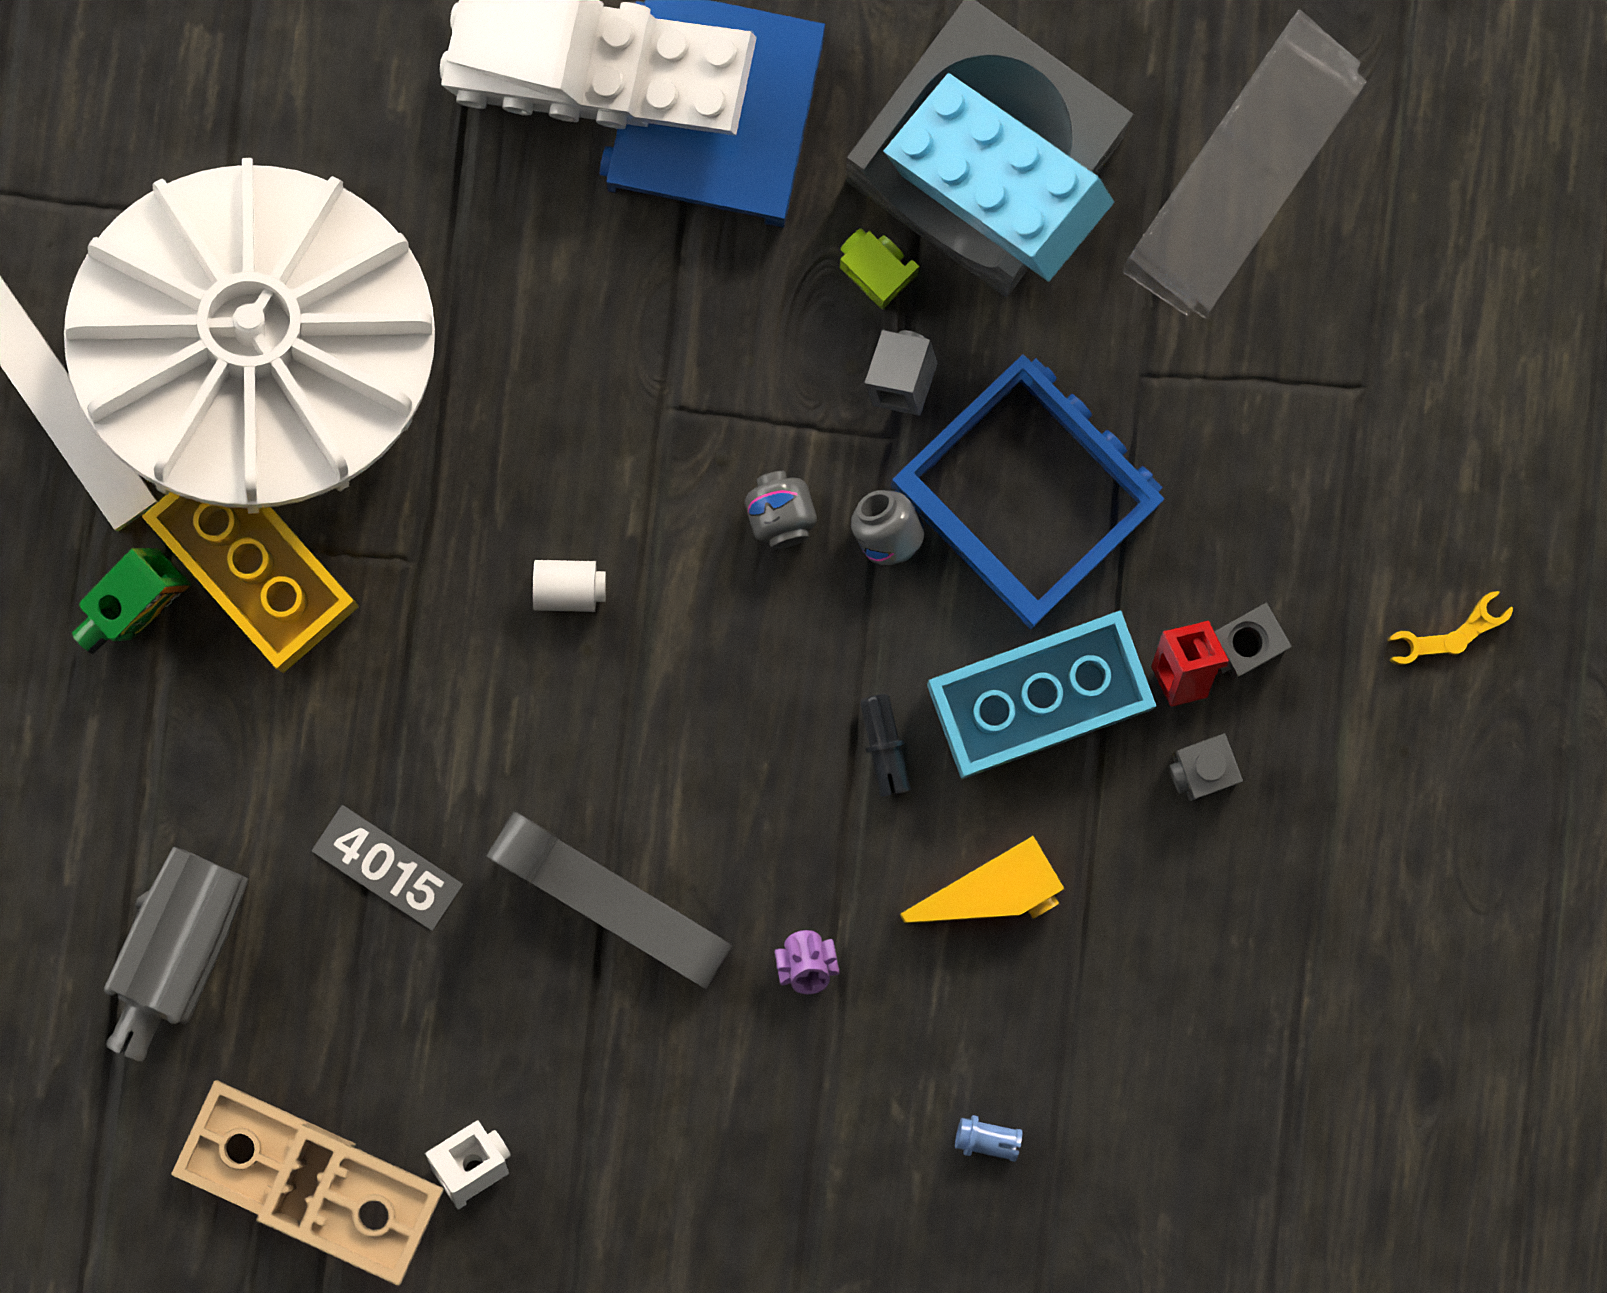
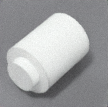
[533,560,606,612]

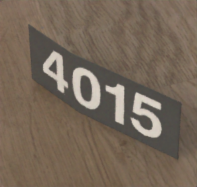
[312,805,463,931]

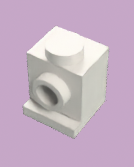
[425,1120,511,1210]

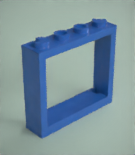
[891,354,1164,630]

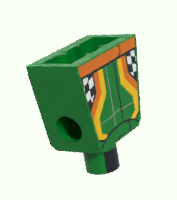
[72,548,192,654]

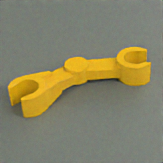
[1387,591,1513,665]

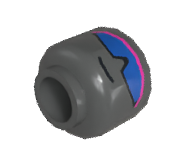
[745,471,817,549]
[851,490,925,565]

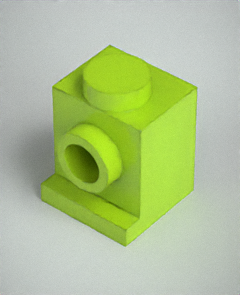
[840,228,919,310]

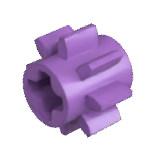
[774,930,839,994]

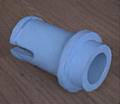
[955,1115,1022,1162]

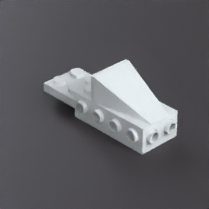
[440,0,757,136]

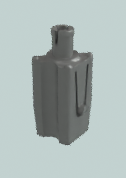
[104,847,249,1062]

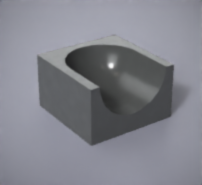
[845,0,1134,298]

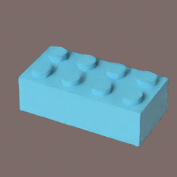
[883,73,1114,281]
[927,610,1156,780]

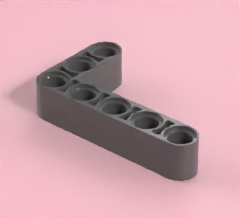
[487,812,733,989]

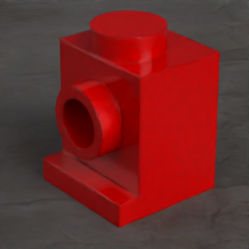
[1151,621,1229,707]

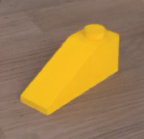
[900,836,1064,923]

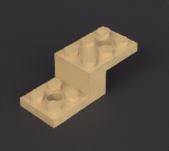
[171,1080,444,1285]

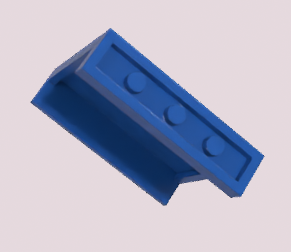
[600,0,825,228]

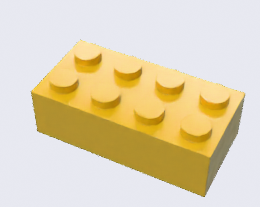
[142,492,359,673]

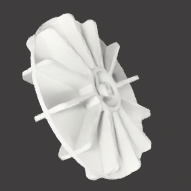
[64,158,435,513]

